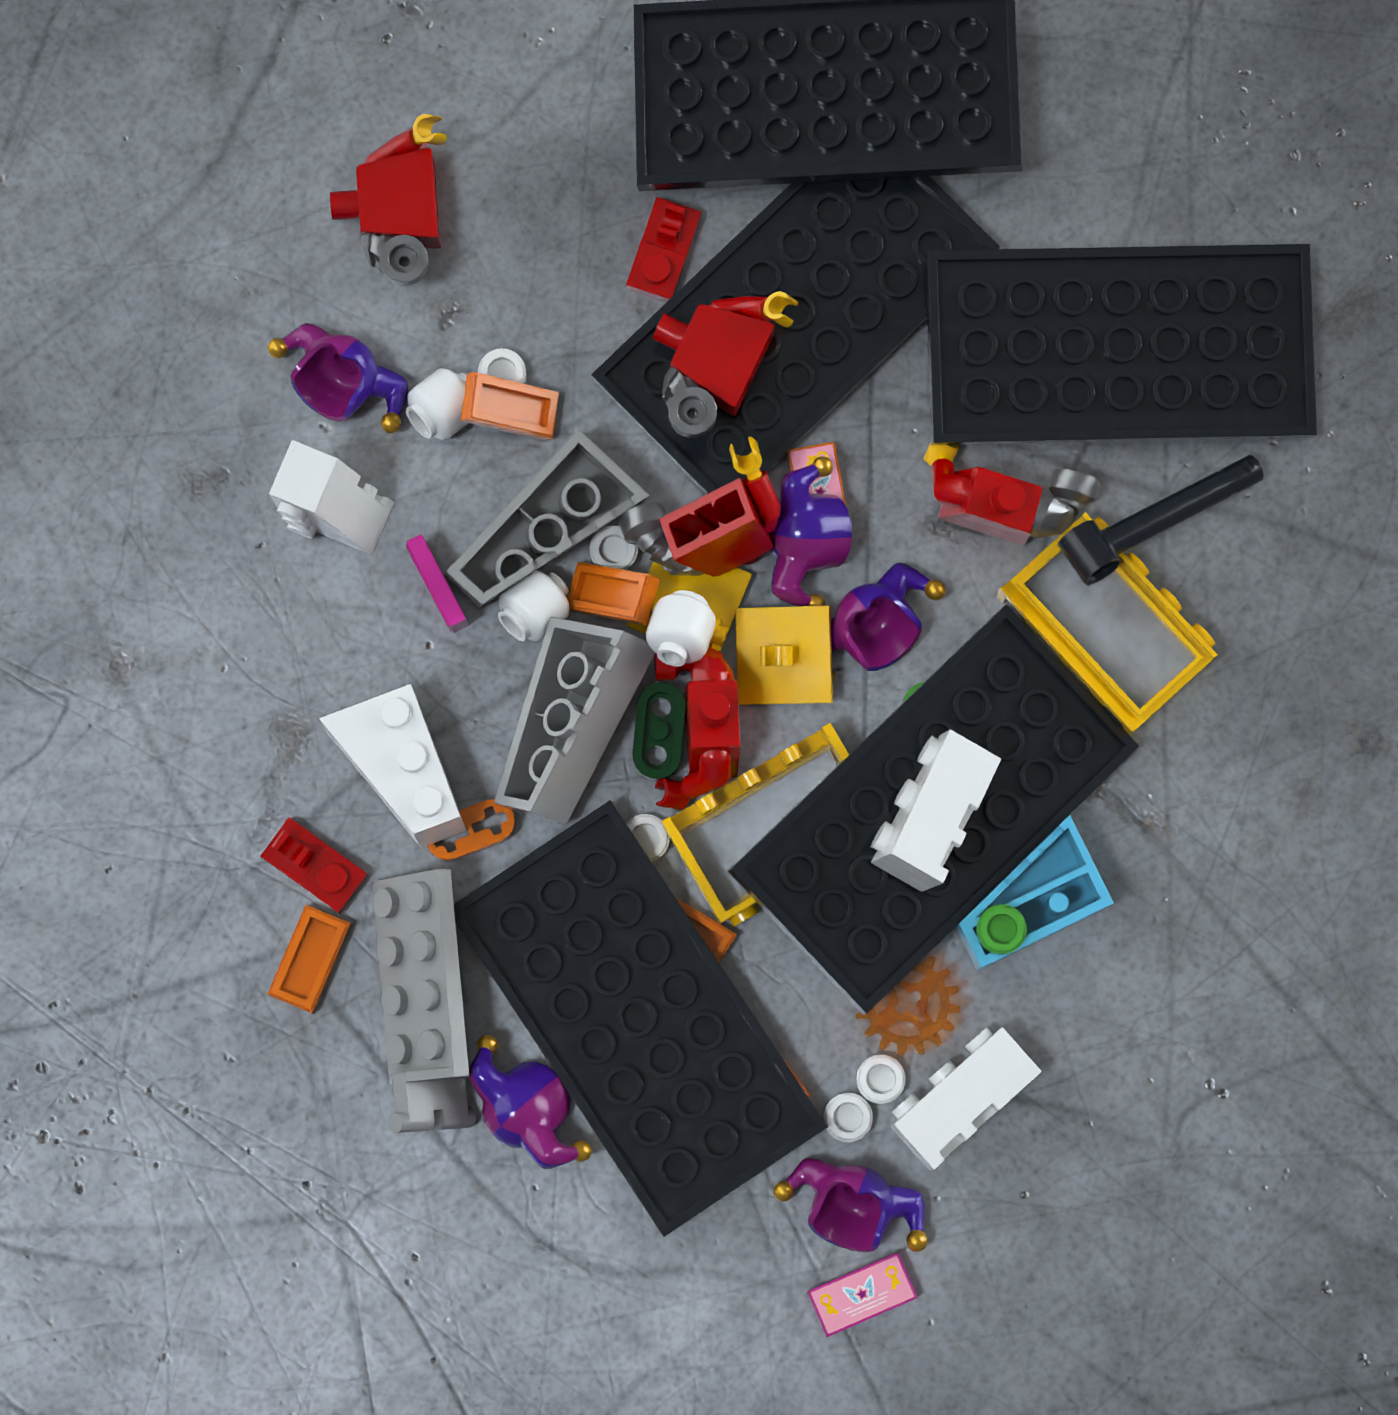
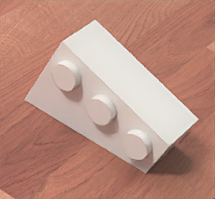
[269,440,394,555]
[319,684,467,848]
[871,729,1001,892]
[890,1027,1042,1171]

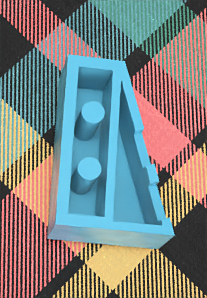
[956,815,1114,971]

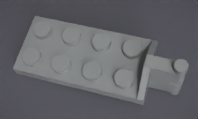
[372,869,476,1133]

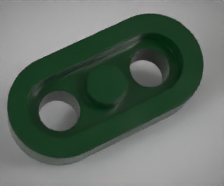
[632,682,686,781]

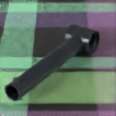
[1058,455,1264,586]

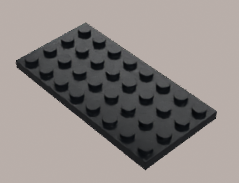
[633,0,1022,191]
[591,176,1000,495]
[925,244,1317,445]
[728,604,1139,1015]
[454,800,828,1237]

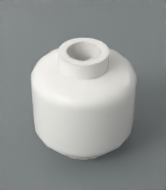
[406,368,468,440]
[498,570,570,642]
[646,590,716,666]

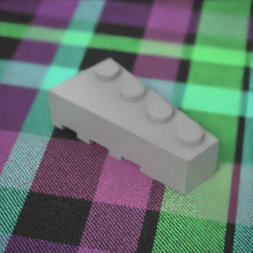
[444,429,650,608]
[494,617,655,825]

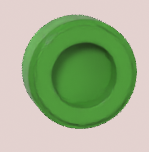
[976,904,1027,955]

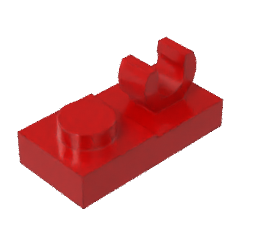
[626,197,702,302]
[260,817,368,914]

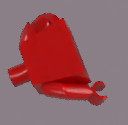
[654,647,740,810]

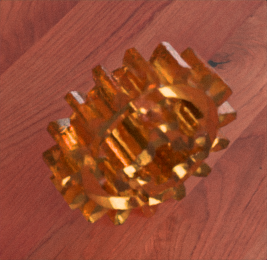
[855,955,960,1057]

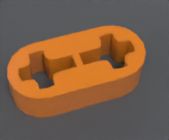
[427,799,516,862]

